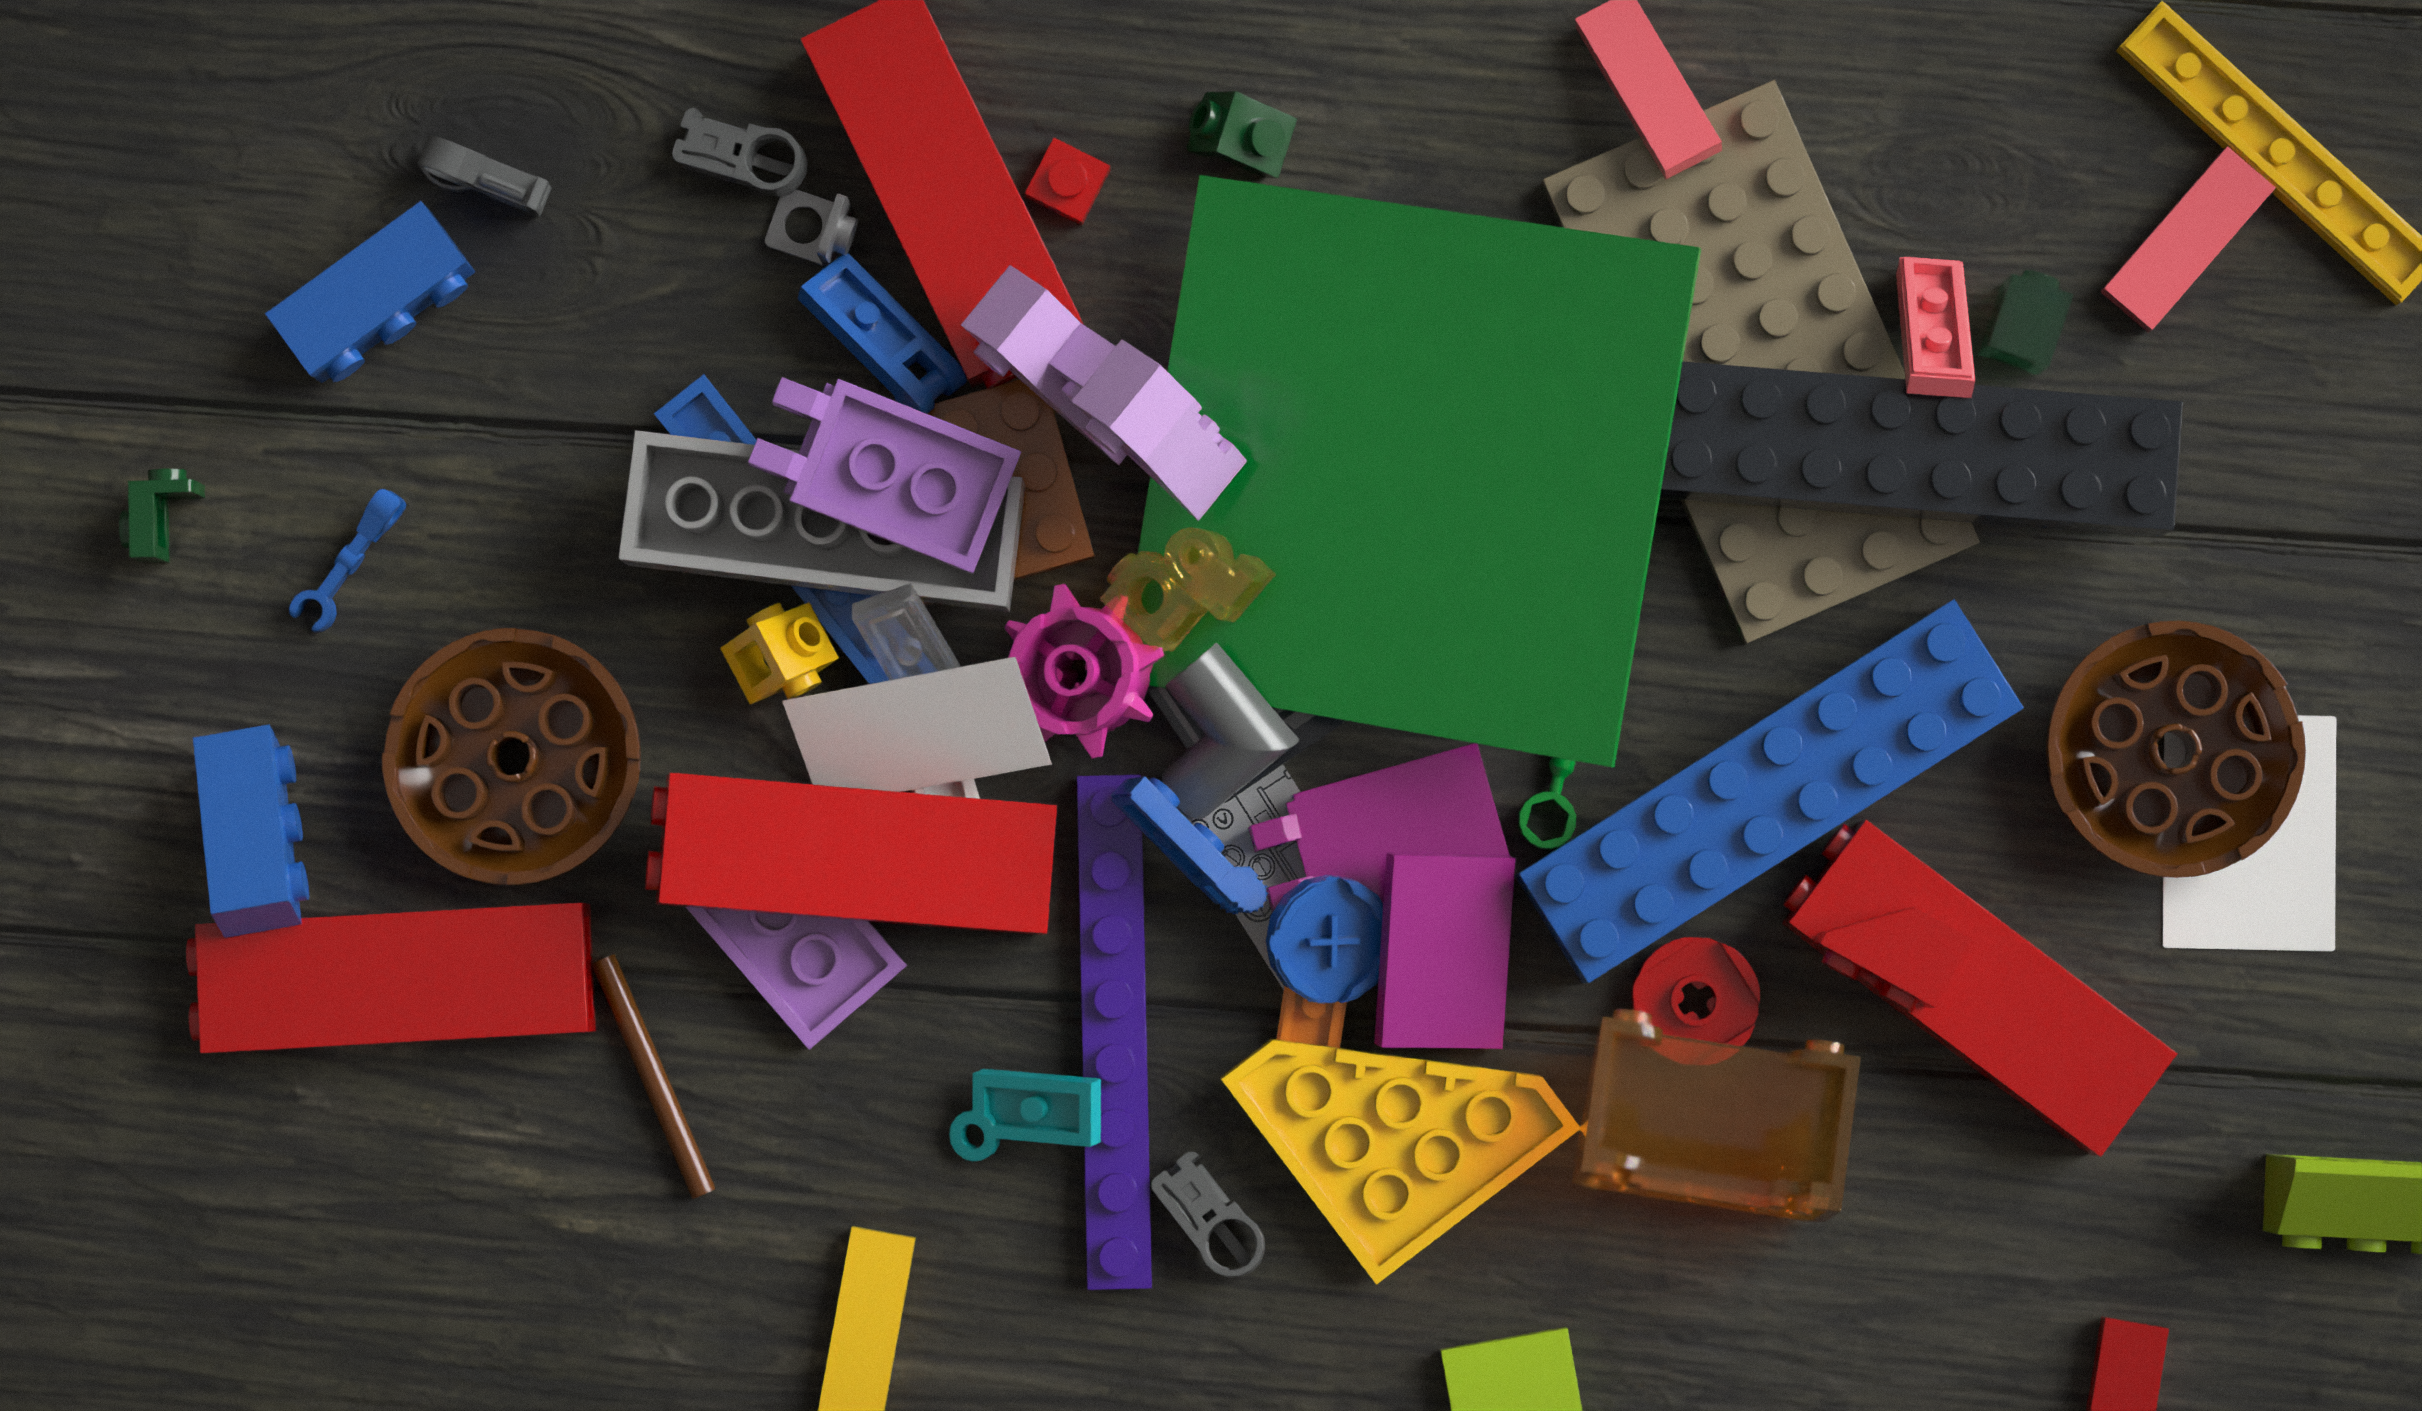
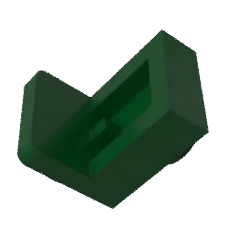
[1187,91,1297,178]
[119,469,205,564]

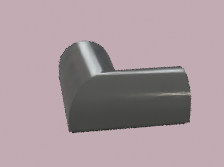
[1162,642,1299,820]

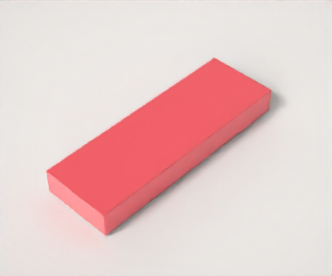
[1575,0,1722,180]
[2100,146,2276,333]
[1896,257,1975,398]

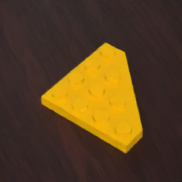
[1220,1039,1581,1285]

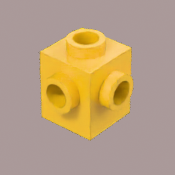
[720,602,839,704]

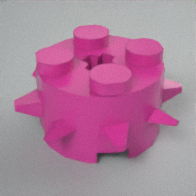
[1005,584,1164,758]

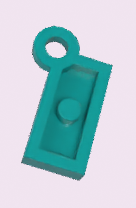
[949,1069,1101,1162]

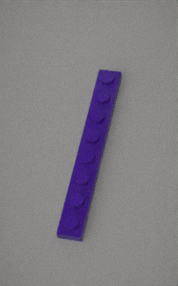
[1077,775,1152,1290]

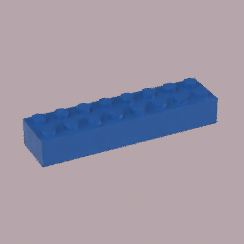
[1514,599,2024,983]

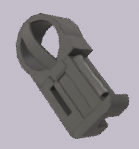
[672,108,808,197]
[417,135,552,217]
[1151,1152,1265,1278]

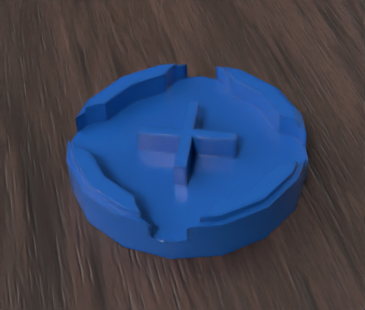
[1265,874,1383,1004]

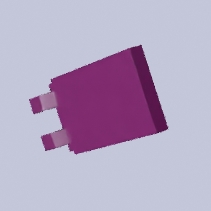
[1248,743,1509,913]

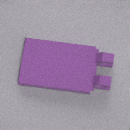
[748,377,1021,574]
[686,907,907,1050]

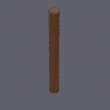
[591,954,716,1199]

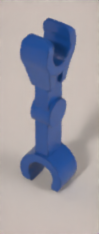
[289,489,406,632]

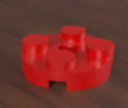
[1631,937,1760,1064]

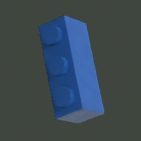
[265,201,475,383]
[193,724,309,938]

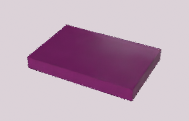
[1374,852,1515,1049]

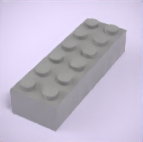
[619,430,1026,612]

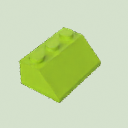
[2263,1154,2422,1254]

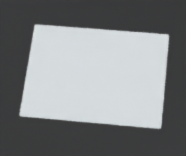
[2163,715,2336,951]

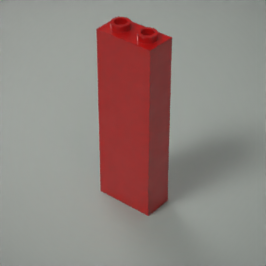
[801,0,1084,390]
[645,773,1057,935]
[1782,820,2178,1157]
[186,903,596,1053]

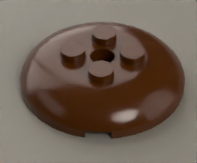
[2046,620,2306,878]
[382,628,641,885]

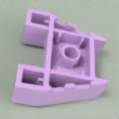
[961,265,1247,521]

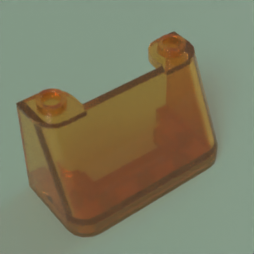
[1572,1009,1861,1222]

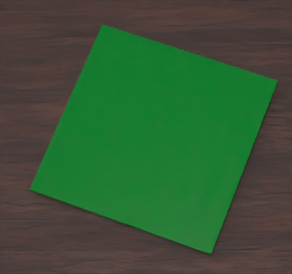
[1127,175,1702,767]

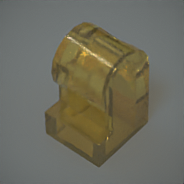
[1164,527,1276,622]

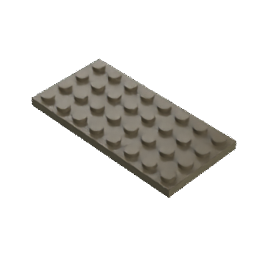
[1541,80,1980,645]

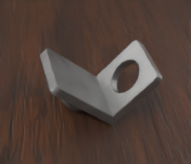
[765,189,858,267]

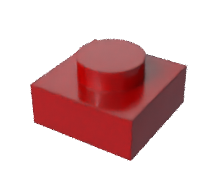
[1025,138,1111,225]

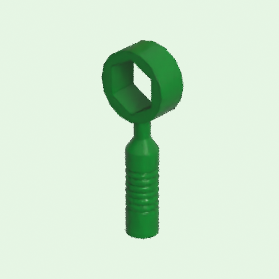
[1518,757,1576,849]

